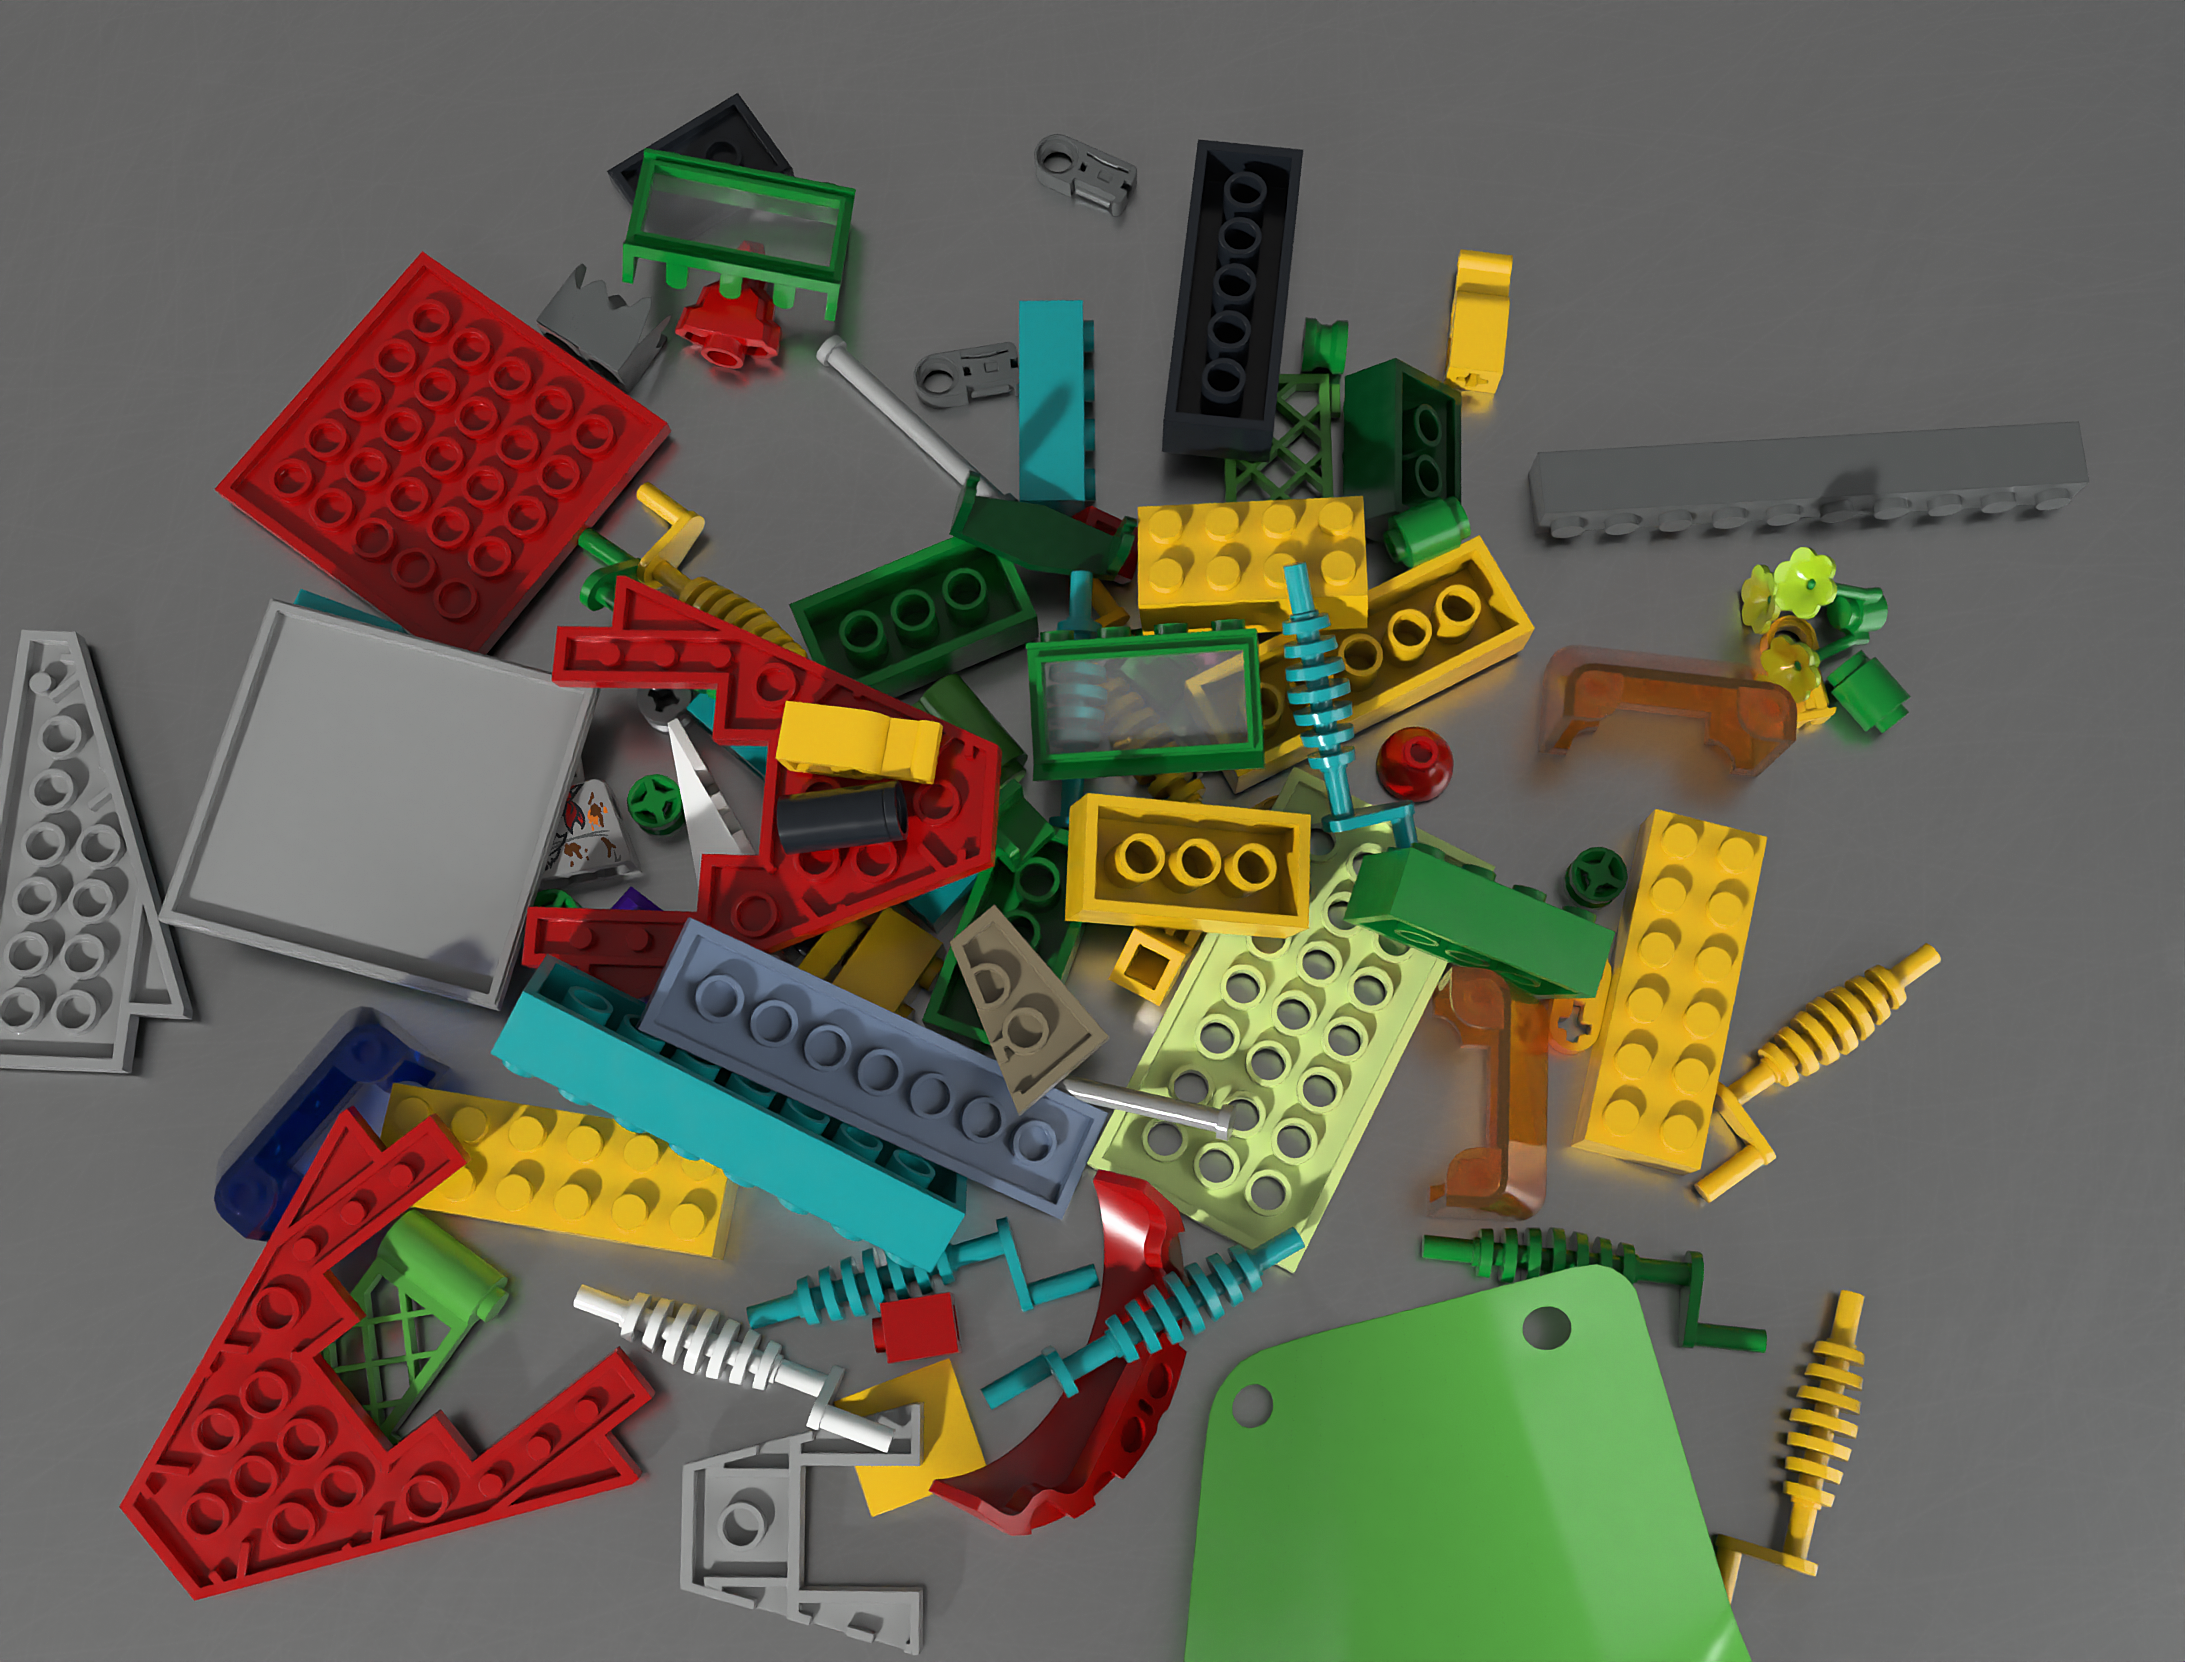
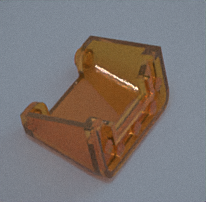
[1538,645,1797,777]
[1427,966,1549,1222]

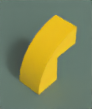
[1108,926,1204,1006]

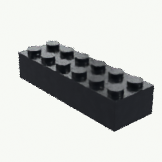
[1162,139,1303,463]

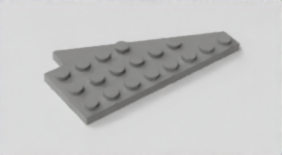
[0,629,193,1073]

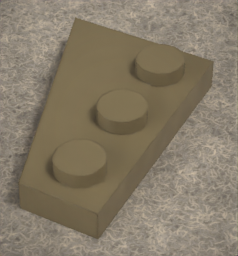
[950,905,1109,1116]

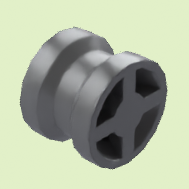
[636,688,696,735]

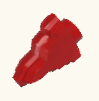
[675,242,782,369]

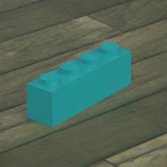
[1019,300,1096,517]

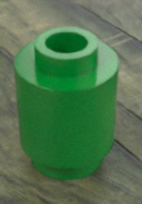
[1383,496,1471,569]
[1826,650,1911,734]

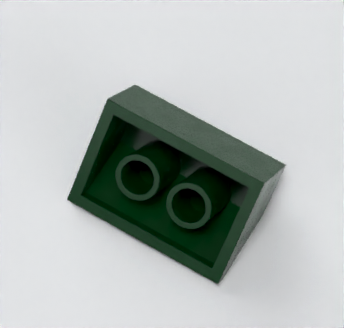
[1342,358,1461,542]

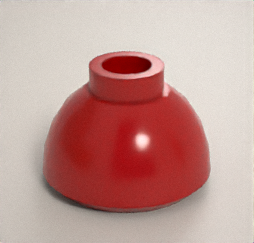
[1376,726,1454,802]

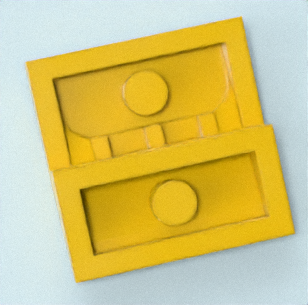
[833,1358,986,1517]

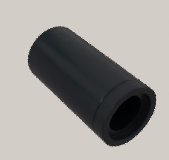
[777,780,909,855]

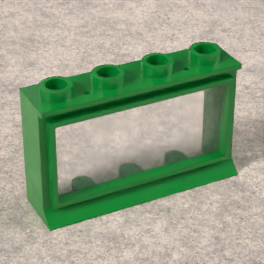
[622,148,856,322]
[1026,619,1266,782]

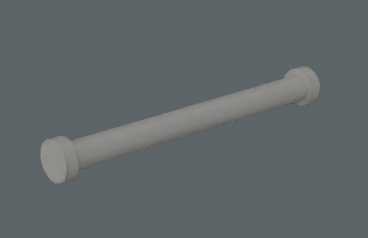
[816,335,1019,502]
[970,1047,1236,1141]

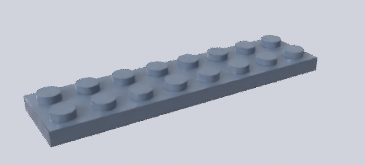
[635,918,1109,1220]

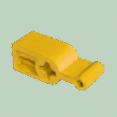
[1443,249,1513,394]
[775,701,943,784]

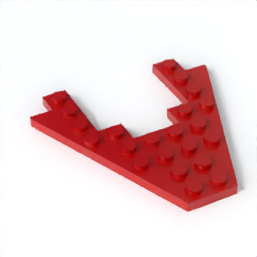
[522,576,1002,1003]
[119,1105,656,1601]

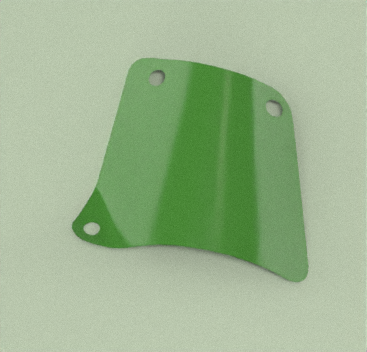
[1184,1264,1752,1662]

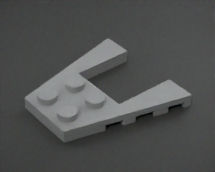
[680,1402,924,1655]

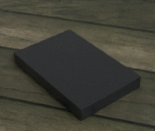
[607,93,795,241]

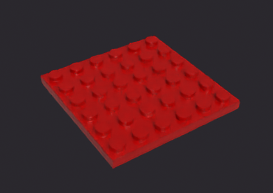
[215,251,671,655]

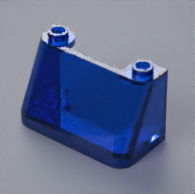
[214,1006,450,1242]

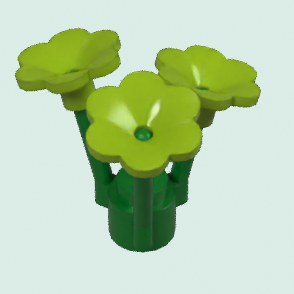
[1741,547,1888,703]

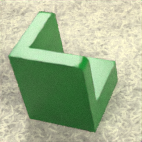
[996,778,1056,873]

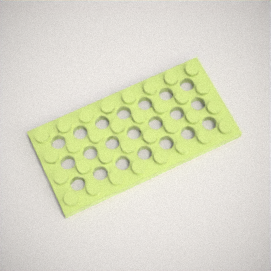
[1087,766,1495,1273]

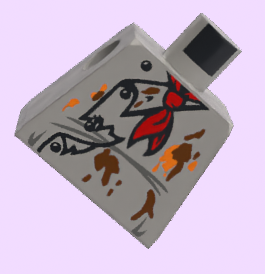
[538,758,642,892]

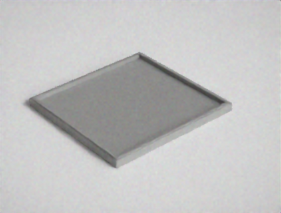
[157,598,601,1011]

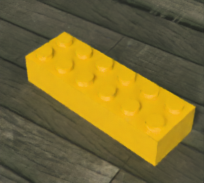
[1183,535,1535,794]
[1571,809,1768,1176]
[380,1083,738,1260]

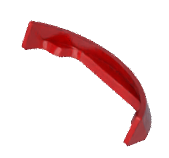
[928,1169,1191,1536]

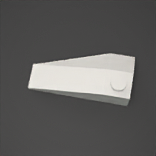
[668,718,758,889]

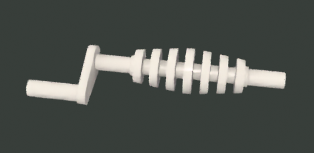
[573,1284,896,1453]

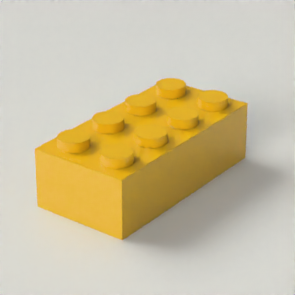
[1138,496,1368,635]
[1065,793,1311,939]

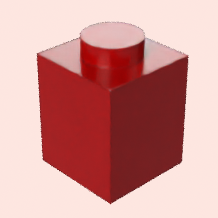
[872,1292,962,1364]

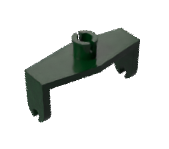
[949,470,1137,581]

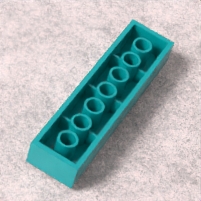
[490,954,967,1273]

